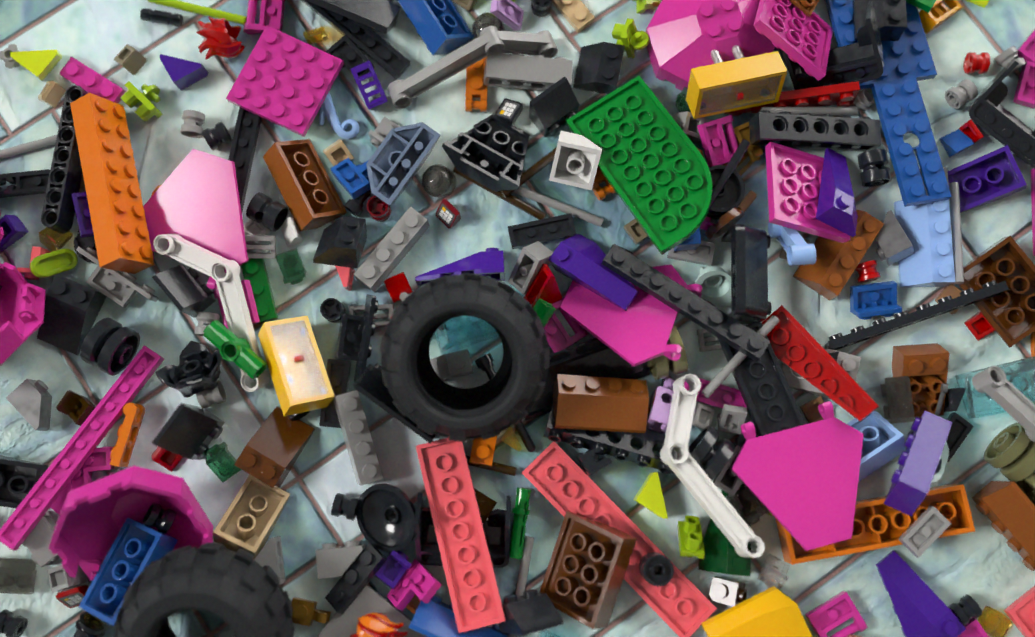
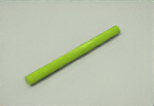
[148,0,247,25]

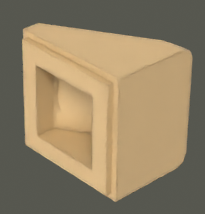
[323,139,354,166]

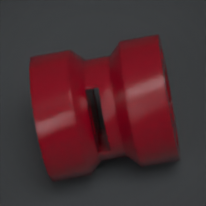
[367,196,391,222]

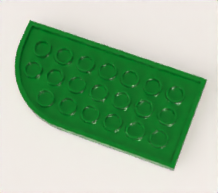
[566,75,712,255]

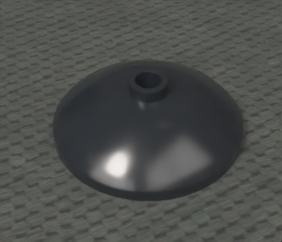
[356,483,415,552]

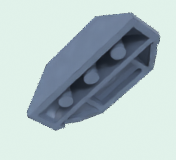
[366,122,440,206]

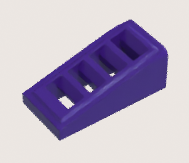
[350,60,388,110]
[0,214,28,253]

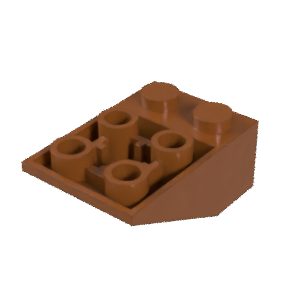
[892,343,949,418]

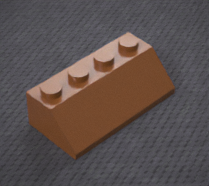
[263,139,347,232]
[792,209,884,301]
[553,374,649,433]
[972,481,1035,571]

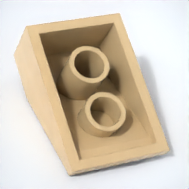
[213,474,290,560]

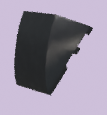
[442,114,530,192]

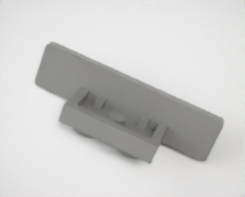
[76,246,159,308]

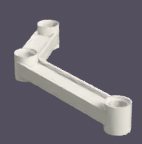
[153,233,270,392]
[660,374,765,558]

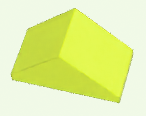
[10,49,62,81]
[633,472,668,519]

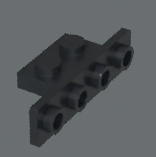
[335,294,378,383]

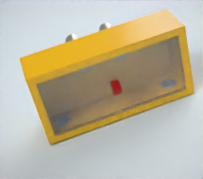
[686,45,787,119]
[258,316,335,416]

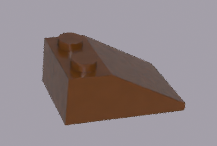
[234,406,315,488]

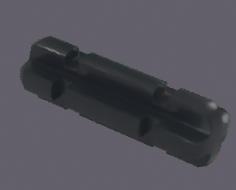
[140,8,183,27]

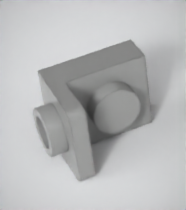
[368,117,400,148]
[717,404,747,434]

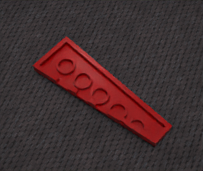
[724,81,860,116]
[762,305,879,422]

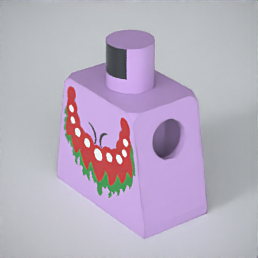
[646,378,675,434]

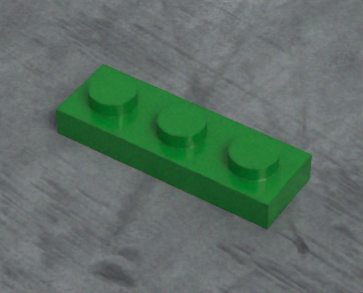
[241,258,278,325]

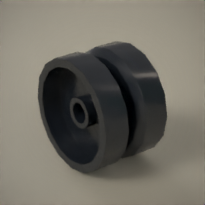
[706,165,745,220]
[80,317,140,376]
[688,425,736,481]

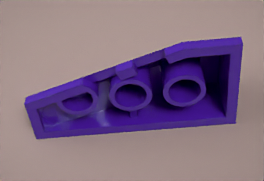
[548,234,638,311]
[415,248,505,285]
[876,550,966,637]

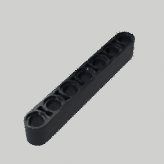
[41,85,88,234]

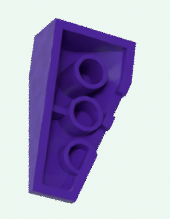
[816,148,858,237]

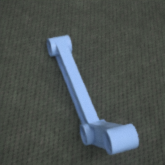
[763,126,816,266]

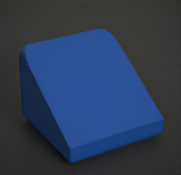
[939,129,974,157]

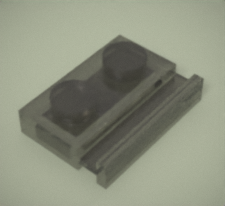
[0,557,37,594]

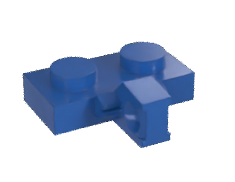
[330,158,371,199]

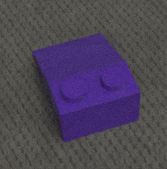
[947,145,1027,213]

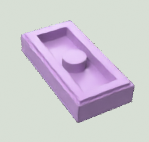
[490,0,524,31]

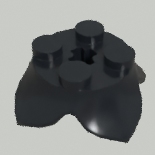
[155,341,223,398]

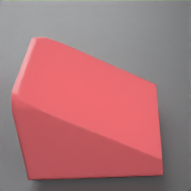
[335,266,355,291]

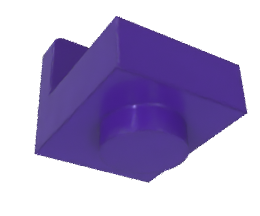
[374,551,412,589]

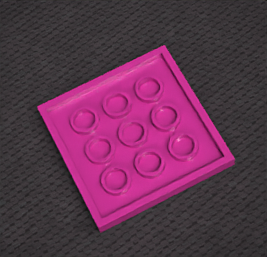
[753,0,833,81]
[226,25,344,137]
[765,142,850,243]

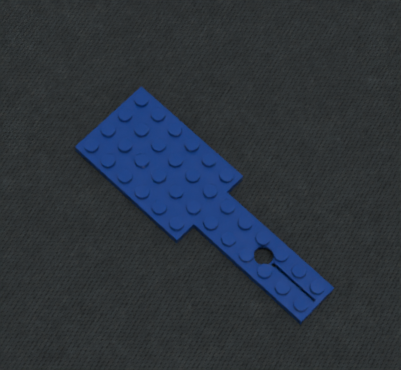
[825,0,952,207]

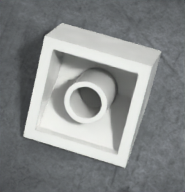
[549,130,602,190]

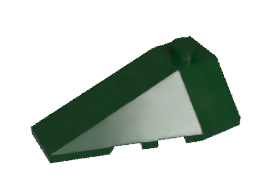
[698,482,751,576]

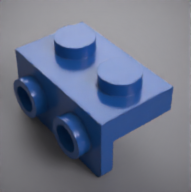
[850,281,902,320]

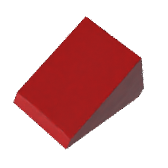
[524,263,563,307]

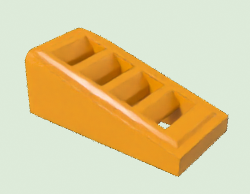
[919,0,963,33]

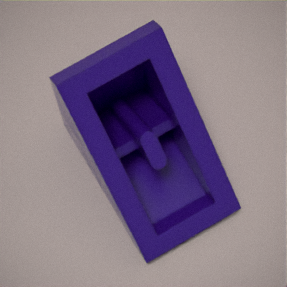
[159,54,208,91]

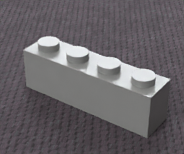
[484,53,573,91]
[354,206,430,293]
[333,390,383,486]

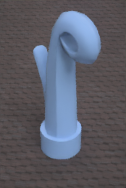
[319,92,359,139]

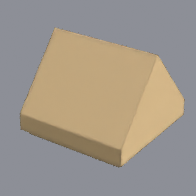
[38,81,66,108]

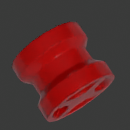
[963,52,990,74]
[855,260,881,283]

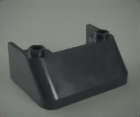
[781,1,884,90]
[969,59,1035,165]
[721,224,771,324]
[414,493,511,568]

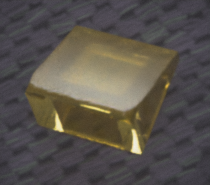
[303,25,328,45]
[39,227,73,252]
[501,426,522,452]
[977,606,1012,637]

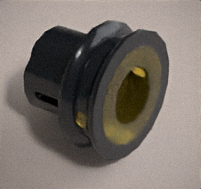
[73,611,109,637]

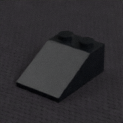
[37,274,107,355]
[152,403,225,460]
[0,455,48,508]

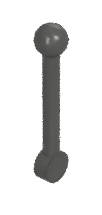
[935,383,948,416]

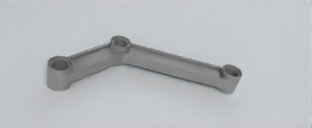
[388,26,558,109]
[972,366,1035,442]

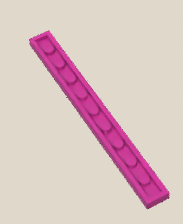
[0,345,164,551]

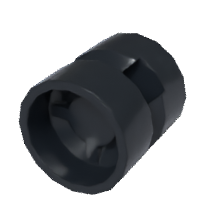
[857,149,892,187]
[246,192,289,232]
[639,552,674,587]

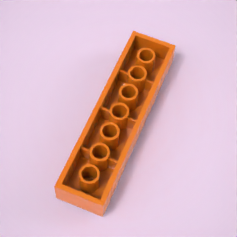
[70,93,154,274]
[775,484,975,564]

